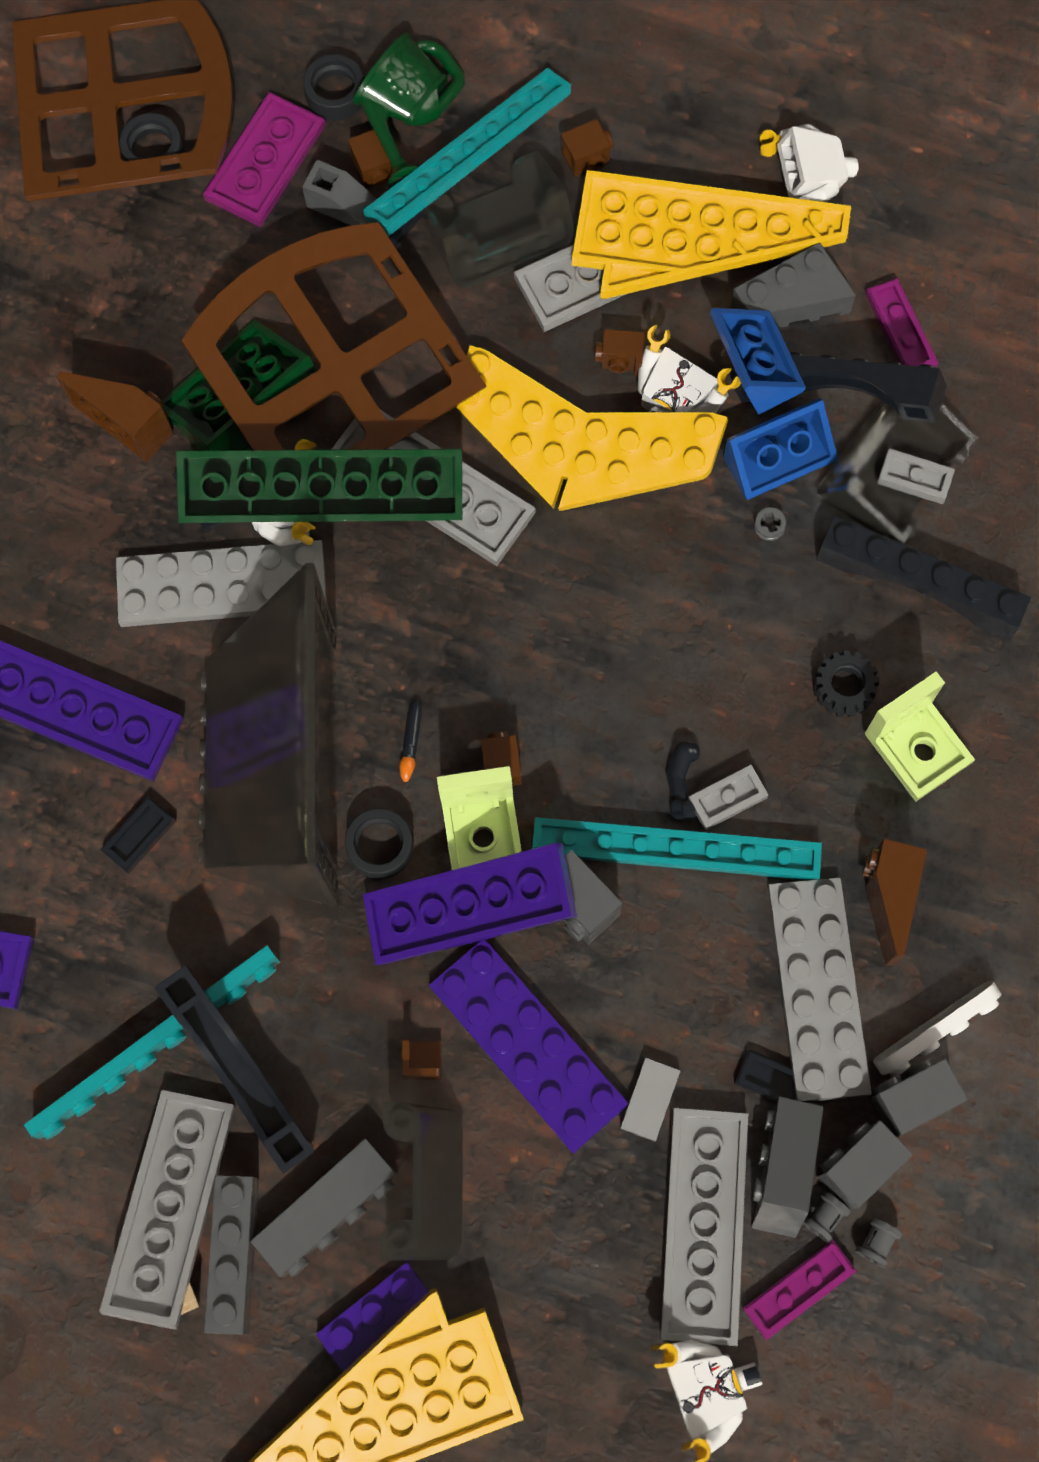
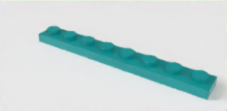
[364,68,571,236]
[532,817,822,880]
[24,945,280,1140]

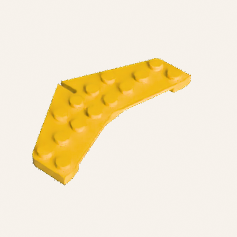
[457,345,728,511]

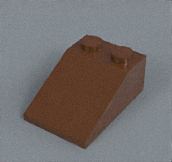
[56,371,173,463]
[862,839,927,967]

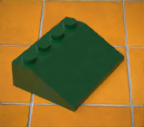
[161,320,318,450]

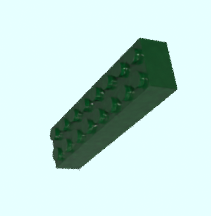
[176,449,463,523]

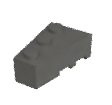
[730,243,856,328]
[751,1097,823,1238]

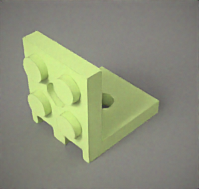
[865,672,975,802]
[437,766,522,870]

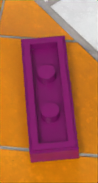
[865,278,939,368]
[742,1240,857,1340]

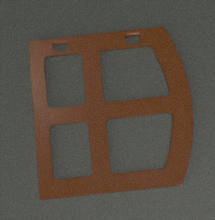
[12,0,233,202]
[181,222,486,450]

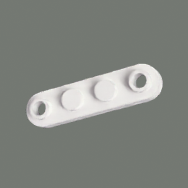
[873,980,1002,1077]

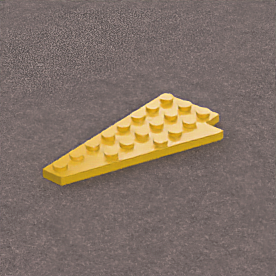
[572,170,851,299]
[248,1288,524,1462]

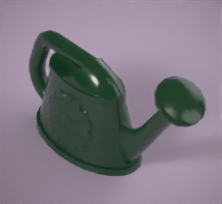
[353,32,465,189]

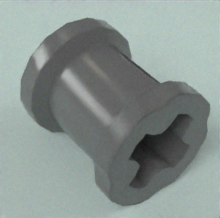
[803,1191,851,1243]
[855,1217,902,1268]

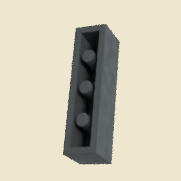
[250,1139,397,1278]
[204,1176,259,1335]

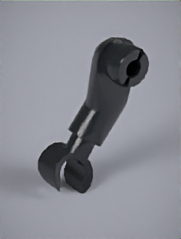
[666,742,700,820]

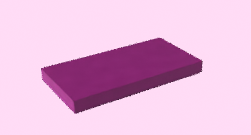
[203,92,326,227]

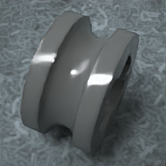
[754,507,786,541]

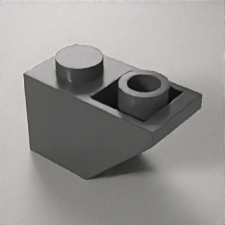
[302,160,377,225]

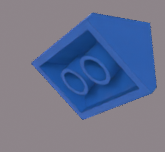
[710,308,806,415]
[723,398,838,500]

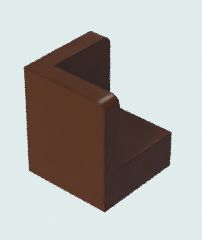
[402,1039,442,1080]

